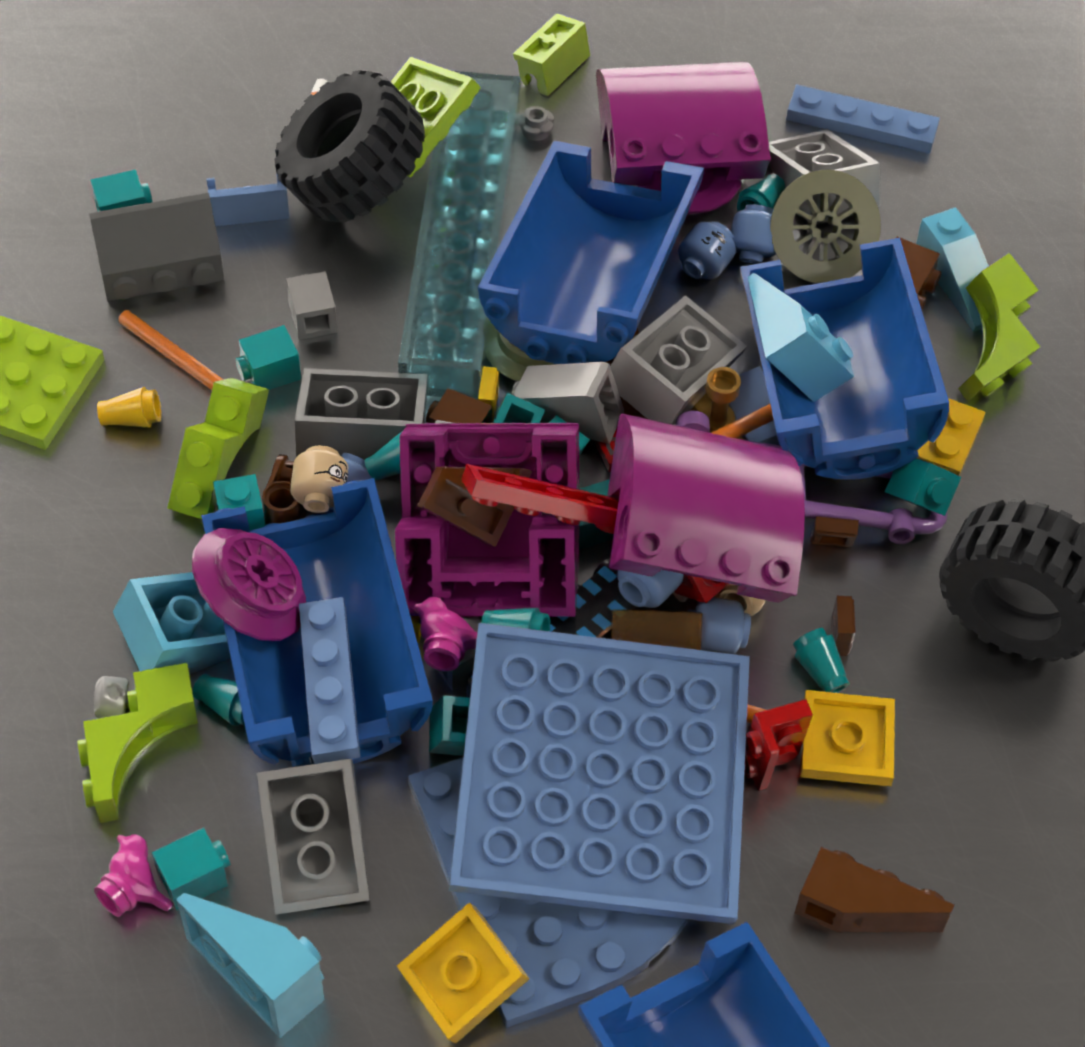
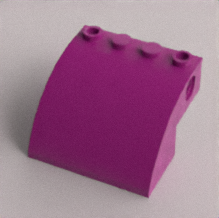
[596,62,771,185]
[607,414,805,603]
[395,423,580,616]

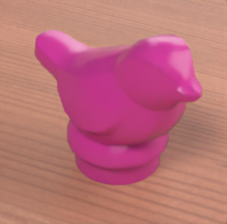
[413,597,477,671]
[94,835,173,917]

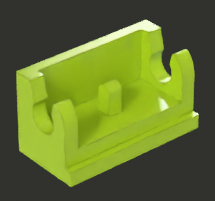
[513,13,591,96]

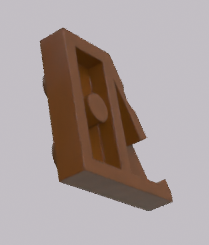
[417,467,532,547]

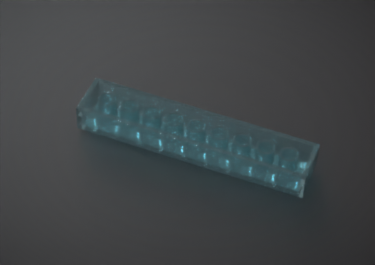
[398,70,521,400]

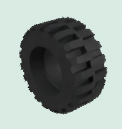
[274,70,425,222]
[939,499,1085,662]

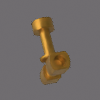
[690,367,744,440]

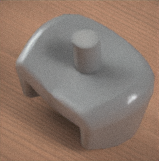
[94,676,129,719]

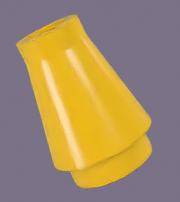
[97,387,162,428]

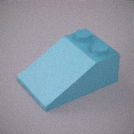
[747,273,854,402]
[113,572,231,674]
[176,893,324,1038]

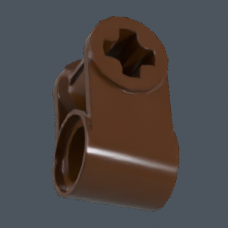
[262,454,308,525]

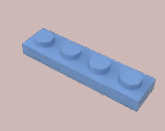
[786,84,940,154]
[299,597,361,764]

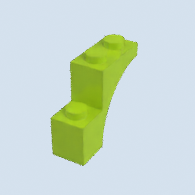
[958,253,1040,402]
[167,378,269,519]
[77,663,198,823]

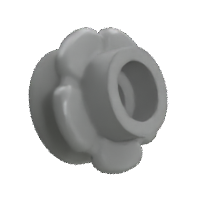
[518,106,554,141]

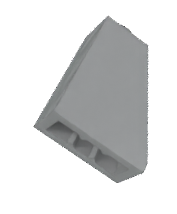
[511,362,625,444]

